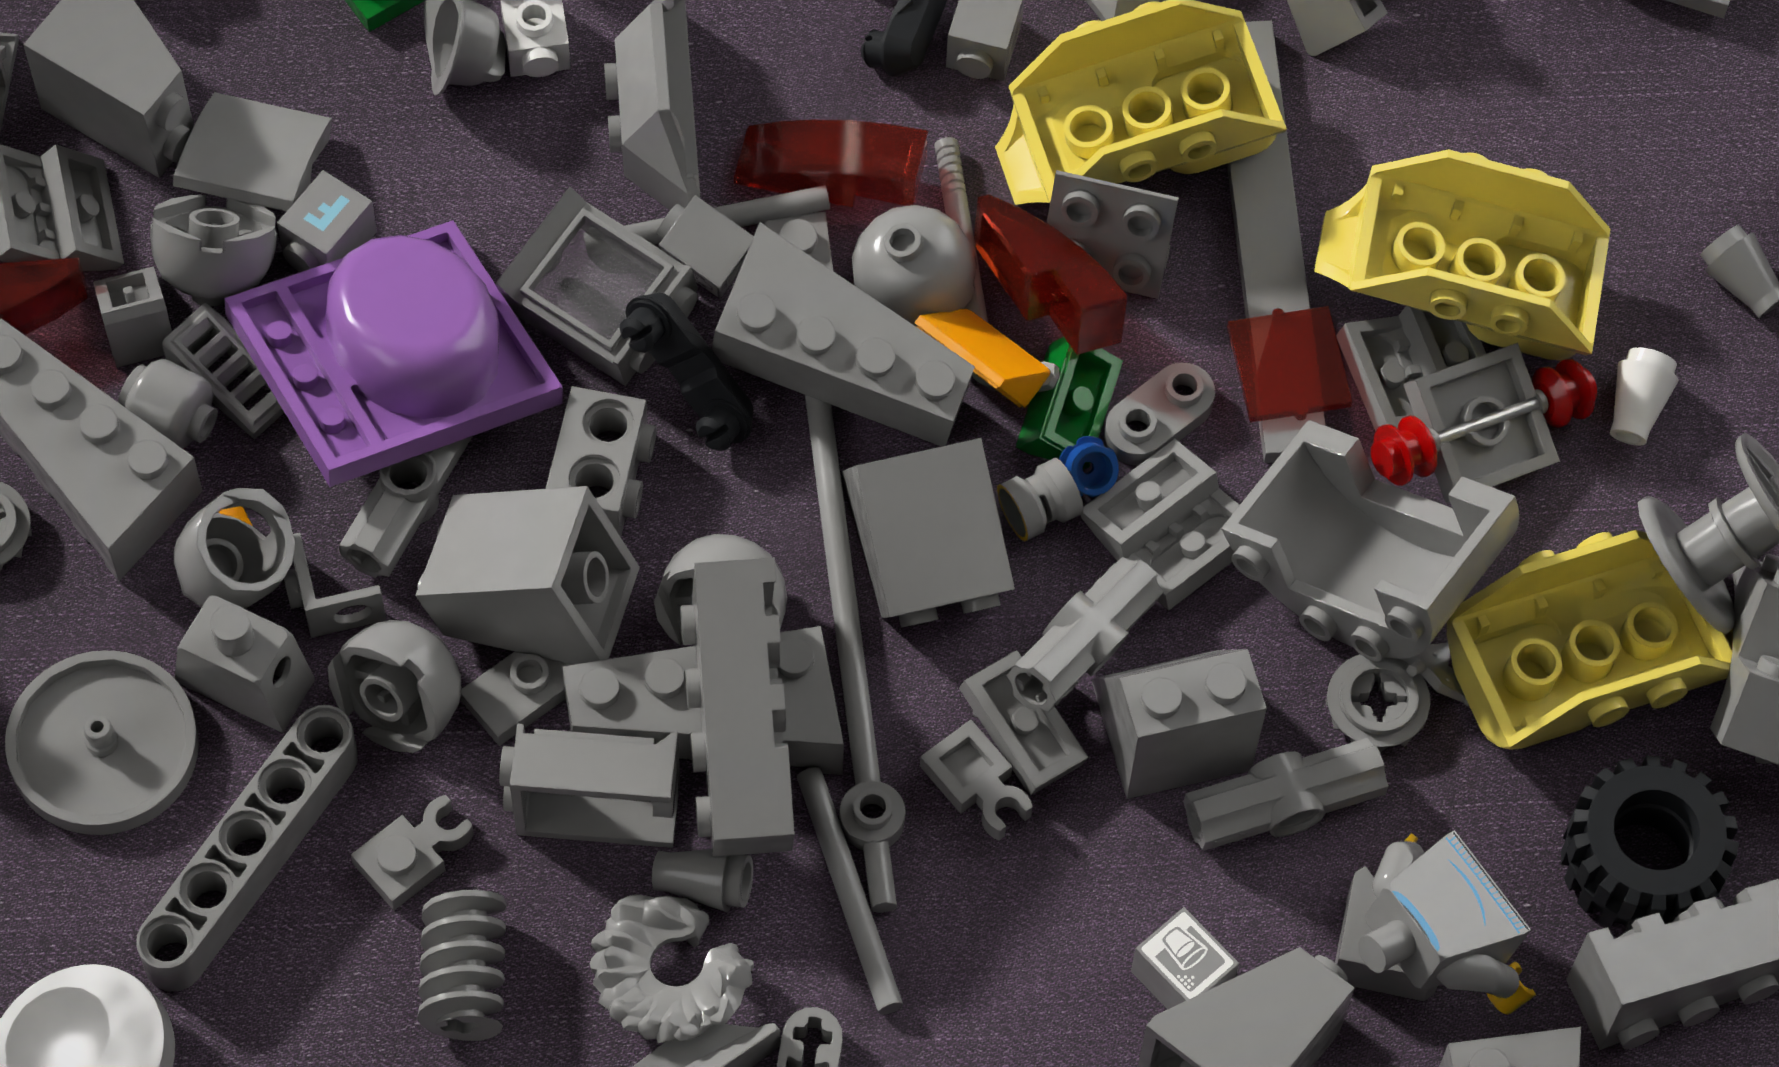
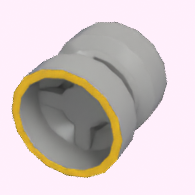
[997,457,1083,542]

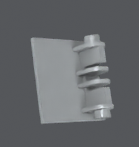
[1038,170,1179,299]

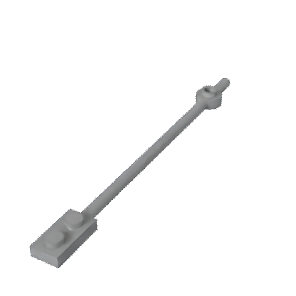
[764,212,905,913]

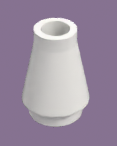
[1610,348,1679,446]

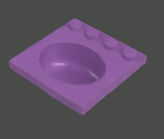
[224,220,563,487]

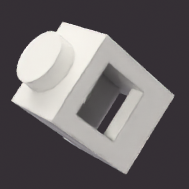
[500,0,571,77]

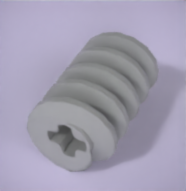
[417,890,507,1041]

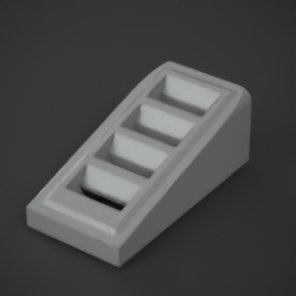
[162,303,284,440]

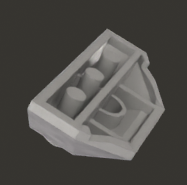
[604,0,700,210]

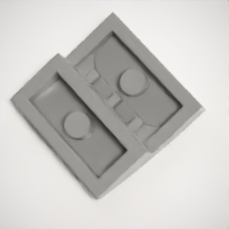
[173,92,332,211]
[0,144,124,271]
[1336,306,1486,432]
[1081,438,1239,611]

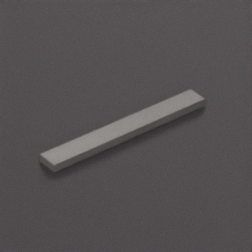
[1227,20,1325,463]

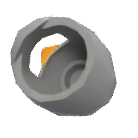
[174,488,295,609]

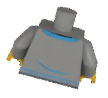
[1358,830,1536,1015]

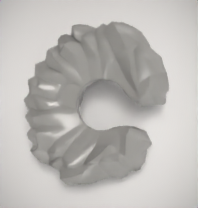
[589,894,754,1043]

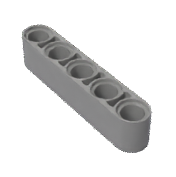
[136,705,358,992]

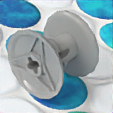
[1637,432,1779,634]

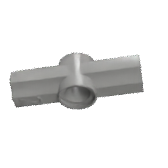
[339,436,473,578]
[1007,557,1163,712]
[1183,738,1388,851]

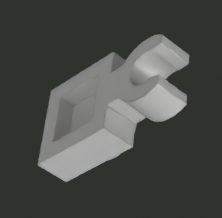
[920,720,1032,840]
[351,795,474,911]

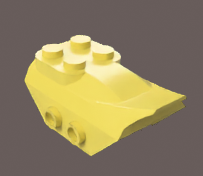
[995,0,1287,205]
[1314,149,1611,361]
[1447,530,1733,750]

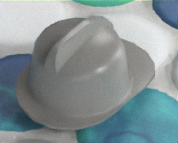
[424,0,506,96]

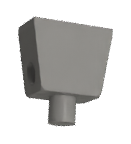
[175,595,315,733]

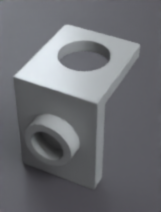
[284,533,386,638]

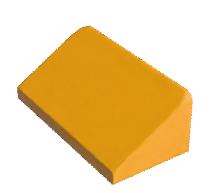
[914,309,1050,408]

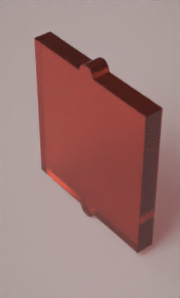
[1227,306,1352,423]

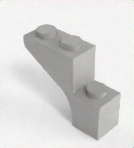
[1710,554,1779,764]

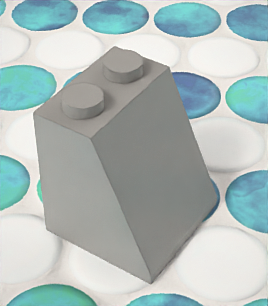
[23,0,194,178]
[841,438,1015,628]
[415,486,640,665]
[1092,649,1267,799]
[1137,947,1354,1067]

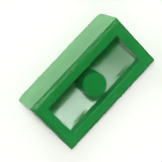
[1016,332,1123,469]

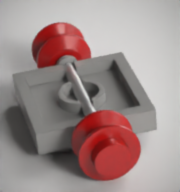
[1371,343,1597,503]

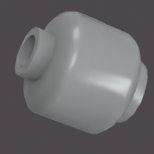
[118,359,218,449]

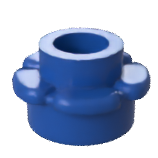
[1059,436,1119,498]

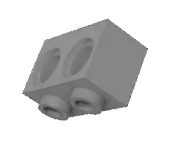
[546,386,657,537]

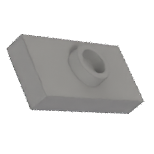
[460,652,574,746]

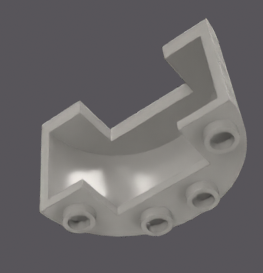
[1221,420,1519,662]

